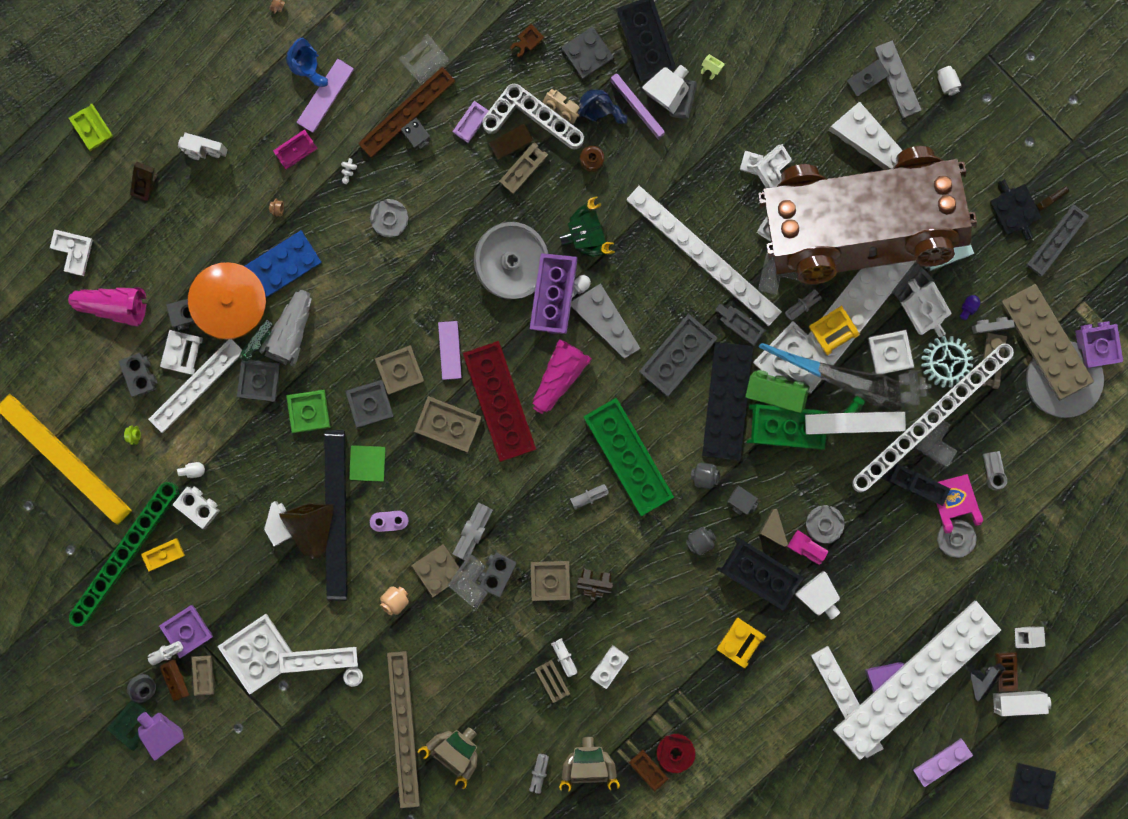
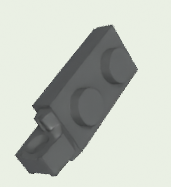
[714,304,766,346]

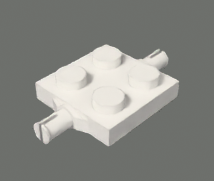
[901,279,952,337]

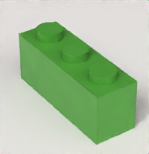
[746,370,810,413]

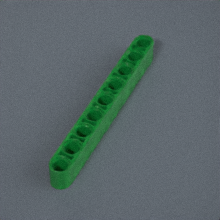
[69,482,179,627]

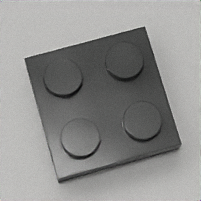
[561,26,614,80]
[237,359,281,402]
[346,380,394,428]

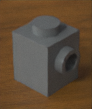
[727,486,758,515]

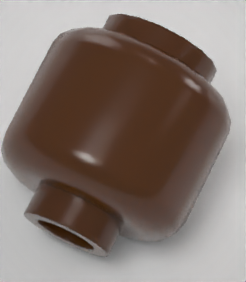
[580,146,605,172]

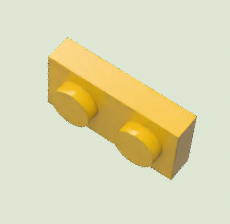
[141,538,185,572]

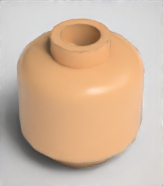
[380,587,409,615]

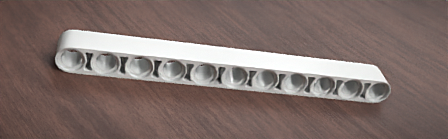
[852,344,1014,492]

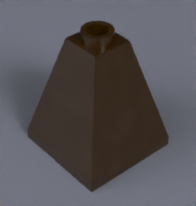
[279,503,334,559]

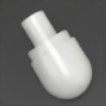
[572,275,591,298]
[177,462,205,478]

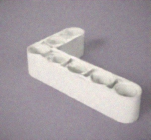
[482,84,584,149]
[805,412,906,434]

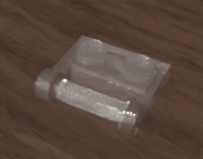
[398,34,450,85]

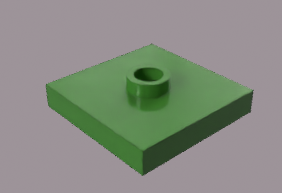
[286,390,331,433]

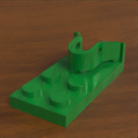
[747,404,828,450]

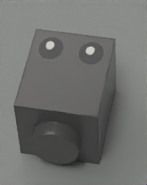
[401,118,431,150]

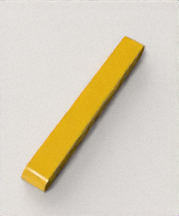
[0,394,132,525]

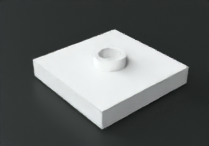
[868,330,914,375]

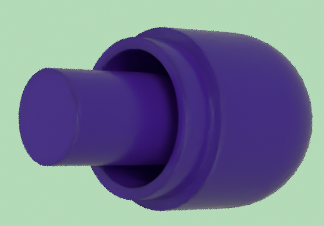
[959,295,981,321]

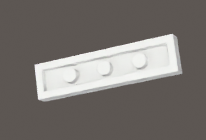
[278,647,358,673]

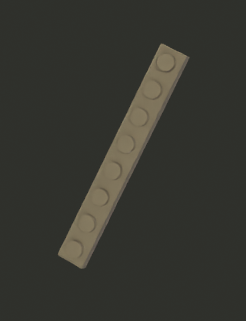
[387,651,420,808]

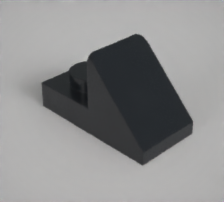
[970,663,1006,701]

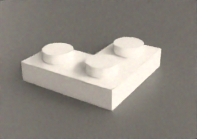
[753,144,792,188]
[50,230,93,276]

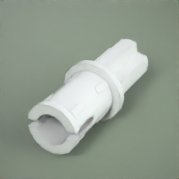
[551,638,577,677]
[148,641,183,666]

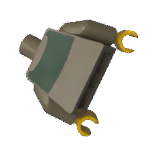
[418,727,478,789]
[559,737,620,792]

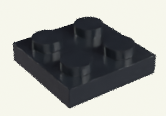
[1009,762,1056,810]

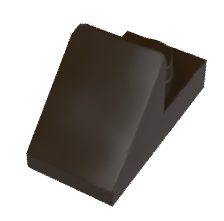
[130,162,158,201]

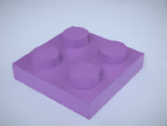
[159,605,213,658]

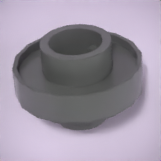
[127,674,156,703]

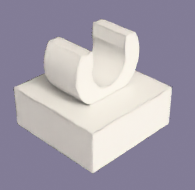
[740,151,763,175]

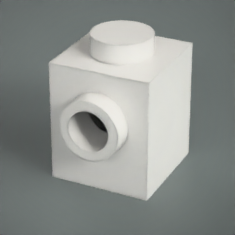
[1015,627,1045,648]

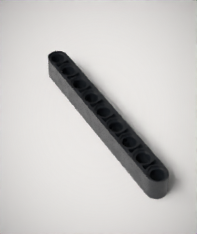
[324,430,348,601]

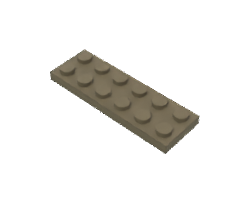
[1001,284,1094,401]

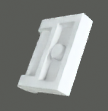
[160,330,203,375]

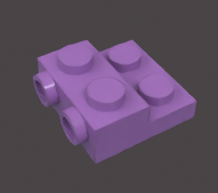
[1075,321,1123,368]

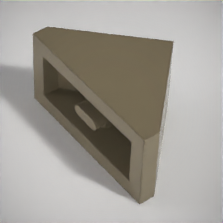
[759,509,788,547]

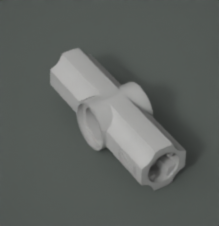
[453,502,493,561]

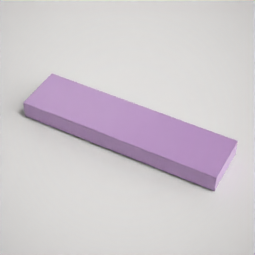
[297,59,354,133]
[611,74,665,140]

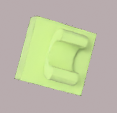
[701,54,725,80]

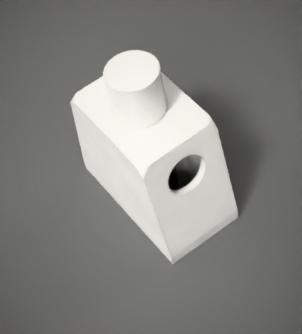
[642,65,689,114]
[794,571,840,620]

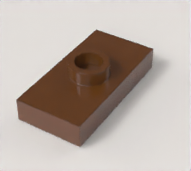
[159,659,189,701]
[629,749,669,792]

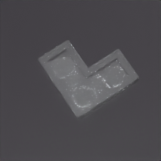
[758,253,799,295]
[914,415,957,467]
[448,554,488,608]

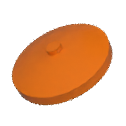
[188,262,266,340]

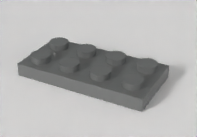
[639,313,717,397]

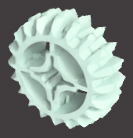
[921,336,973,388]

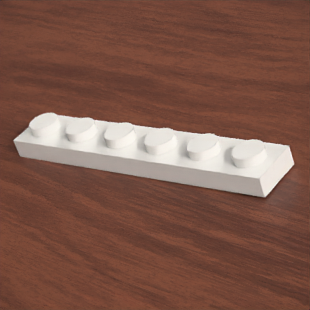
[148,339,244,433]
[811,646,883,758]

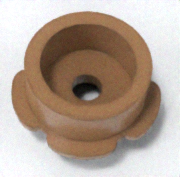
[269,0,285,14]
[269,198,284,217]

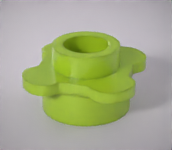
[124,426,141,445]

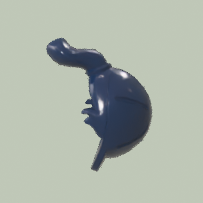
[578,89,627,124]

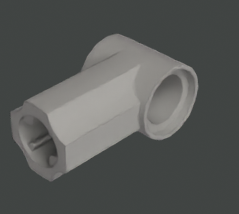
[983,451,1007,490]

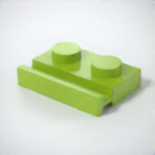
[69,104,114,151]

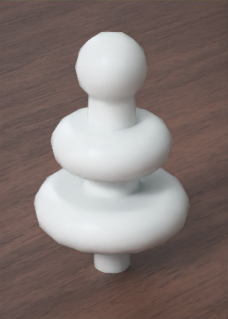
[341,158,357,184]

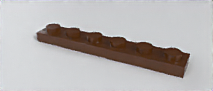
[358,67,456,159]

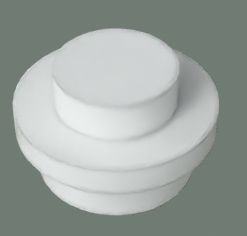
[343,667,363,687]

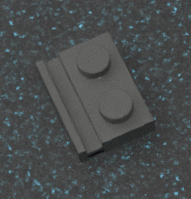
[892,262,934,302]

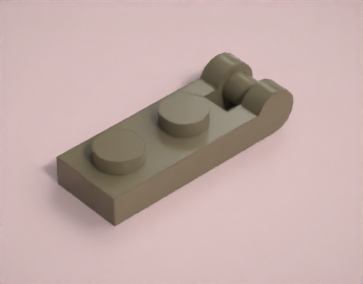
[499,142,548,195]
[979,333,1007,389]

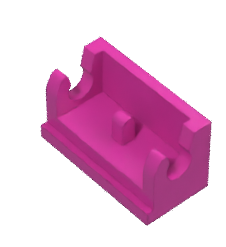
[273,129,318,170]

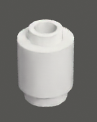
[937,66,962,96]

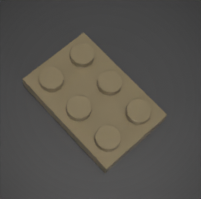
[414,396,482,453]

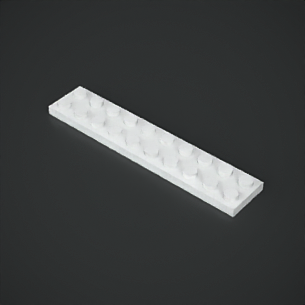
[780,260,916,394]
[833,601,1001,760]

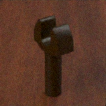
[1036,186,1069,211]

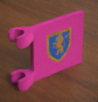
[937,474,983,534]

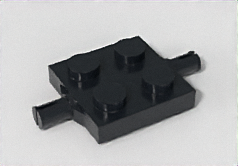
[990,179,1042,240]

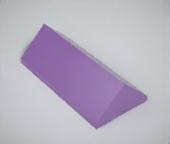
[530,253,578,334]

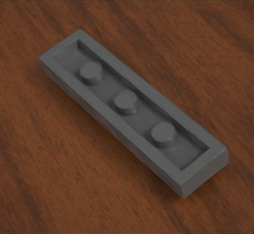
[1026,204,1089,276]

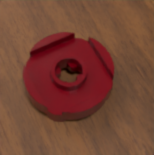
[657,733,695,773]

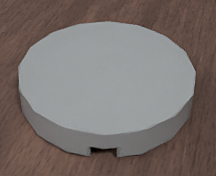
[370,199,409,238]
[806,505,844,543]
[937,519,976,558]

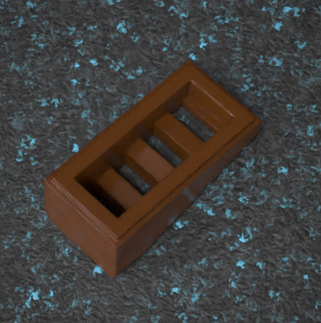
[995,652,1018,692]

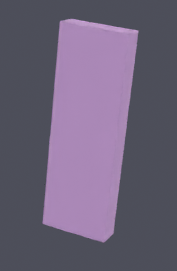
[438,321,462,380]

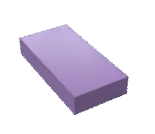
[452,101,489,143]

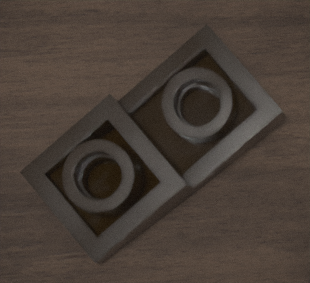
[489,123,534,159]

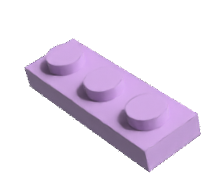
[913,739,973,787]

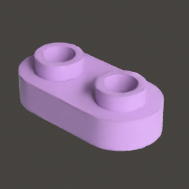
[370,511,409,532]

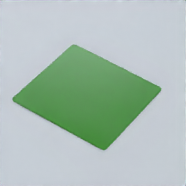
[349,446,385,481]

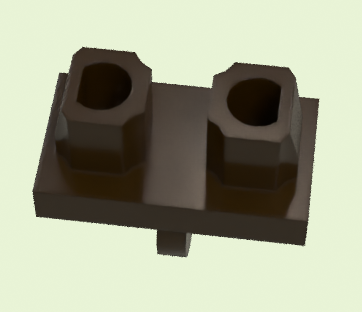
[577,569,613,602]

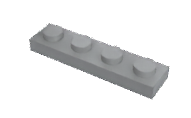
[874,40,921,118]

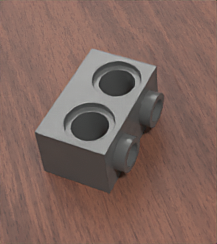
[118,353,158,398]
[478,552,517,597]

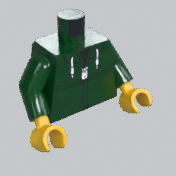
[559,197,615,257]

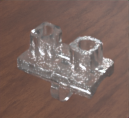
[899,370,931,406]

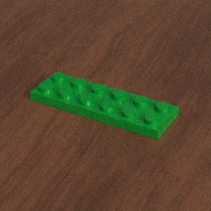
[583,397,674,516]

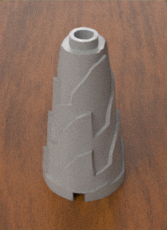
[259,290,312,366]

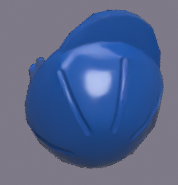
[286,38,328,87]

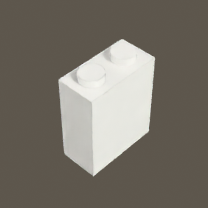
[993,691,1051,716]

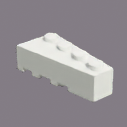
[828,102,902,170]

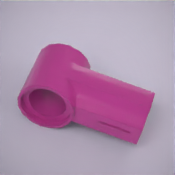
[787,530,828,565]

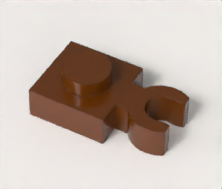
[510,24,544,58]

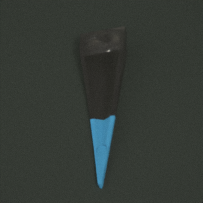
[759,343,902,412]

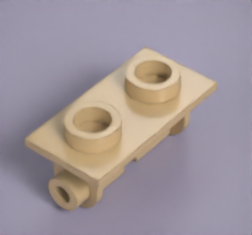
[543,89,580,125]

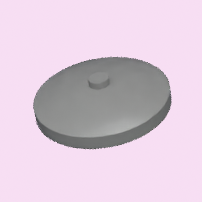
[474,222,548,299]
[1026,341,1104,418]

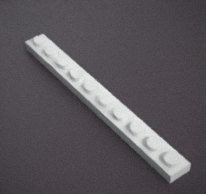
[626,186,782,327]

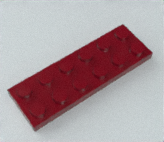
[463,341,536,462]

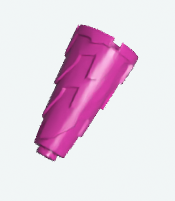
[68,287,147,326]
[532,339,592,414]

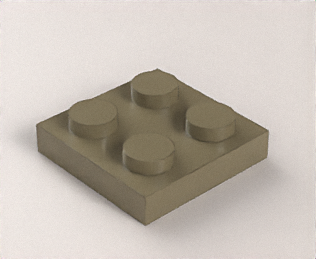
[375,345,424,395]
[411,544,465,597]
[531,561,570,601]

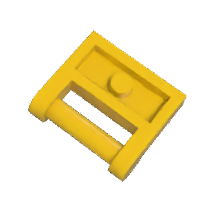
[809,305,860,356]
[717,617,767,669]

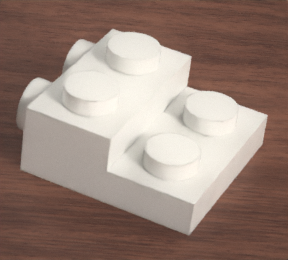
[178,133,228,160]

